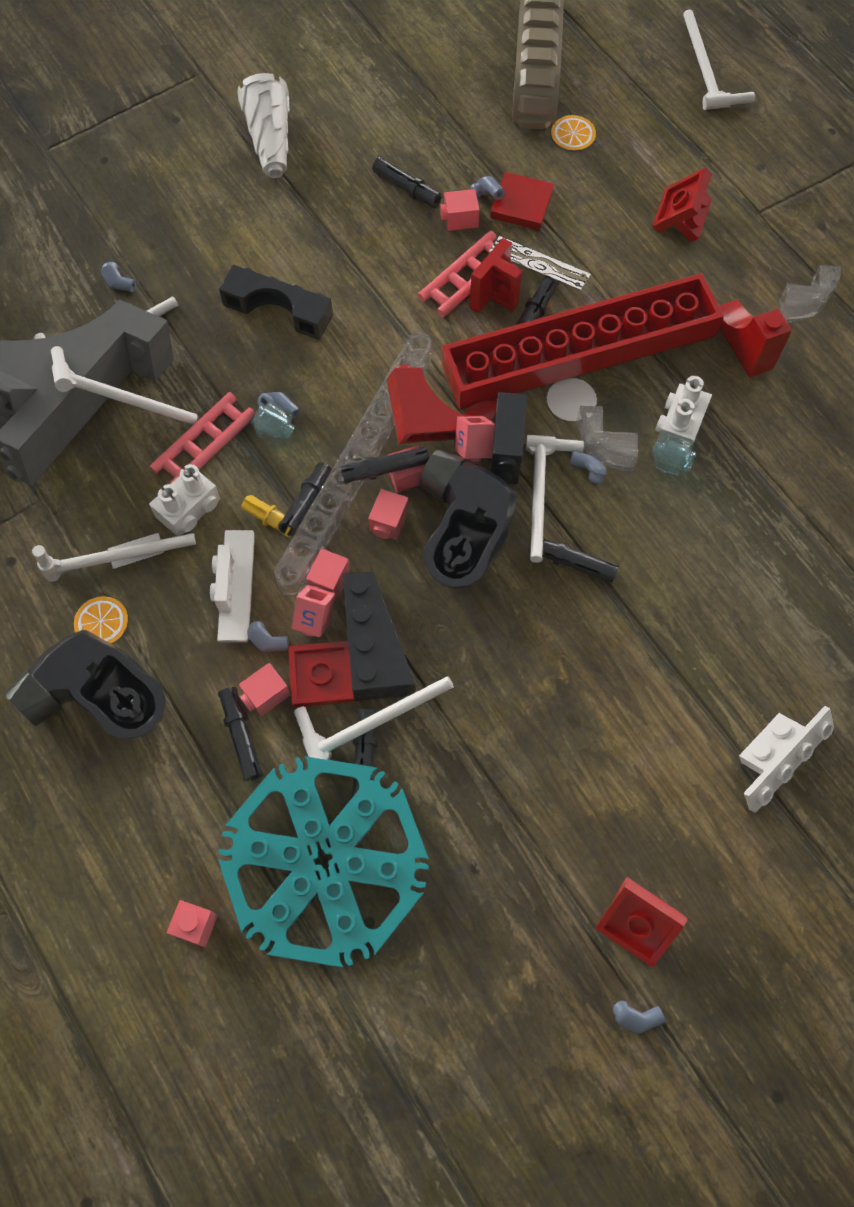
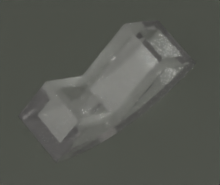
[779,265,842,323]
[577,405,638,472]

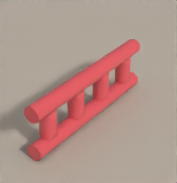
[417,230,497,318]
[149,392,257,484]

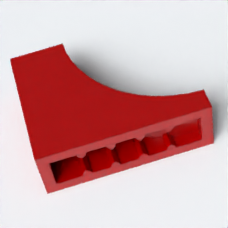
[719,299,792,378]
[387,364,469,444]

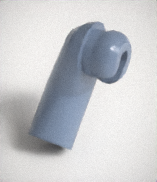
[470,176,505,200]
[101,262,136,293]
[258,392,300,420]
[570,451,607,484]
[247,621,289,652]
[613,1001,666,1034]

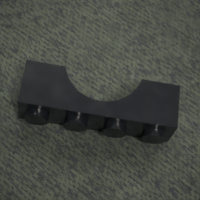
[219,264,333,340]

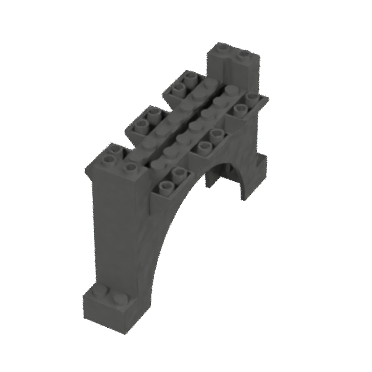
[0,299,174,486]

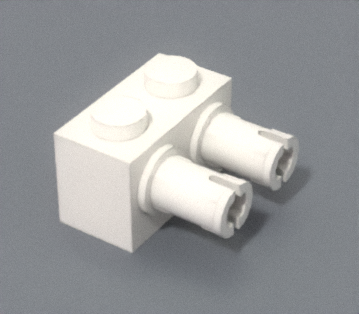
[655,376,712,455]
[149,464,221,536]

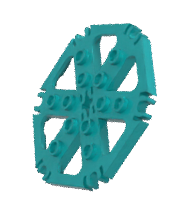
[218,756,429,968]

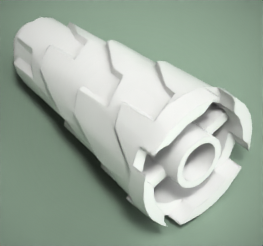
[237,73,290,178]

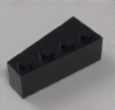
[343,572,416,701]

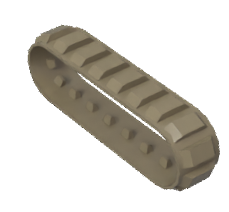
[512,0,564,130]

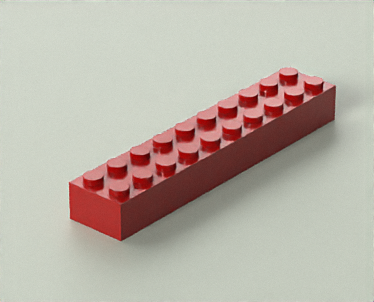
[442,273,724,410]

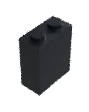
[491,392,527,485]

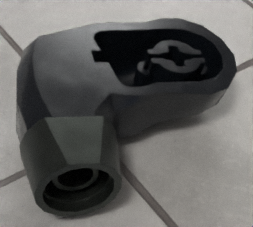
[419,449,517,589]
[4,630,166,739]

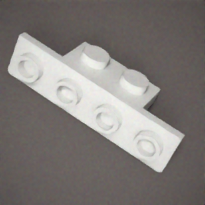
[210,530,255,642]
[739,706,834,813]

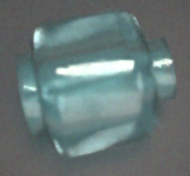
[251,402,295,445]
[651,435,697,477]

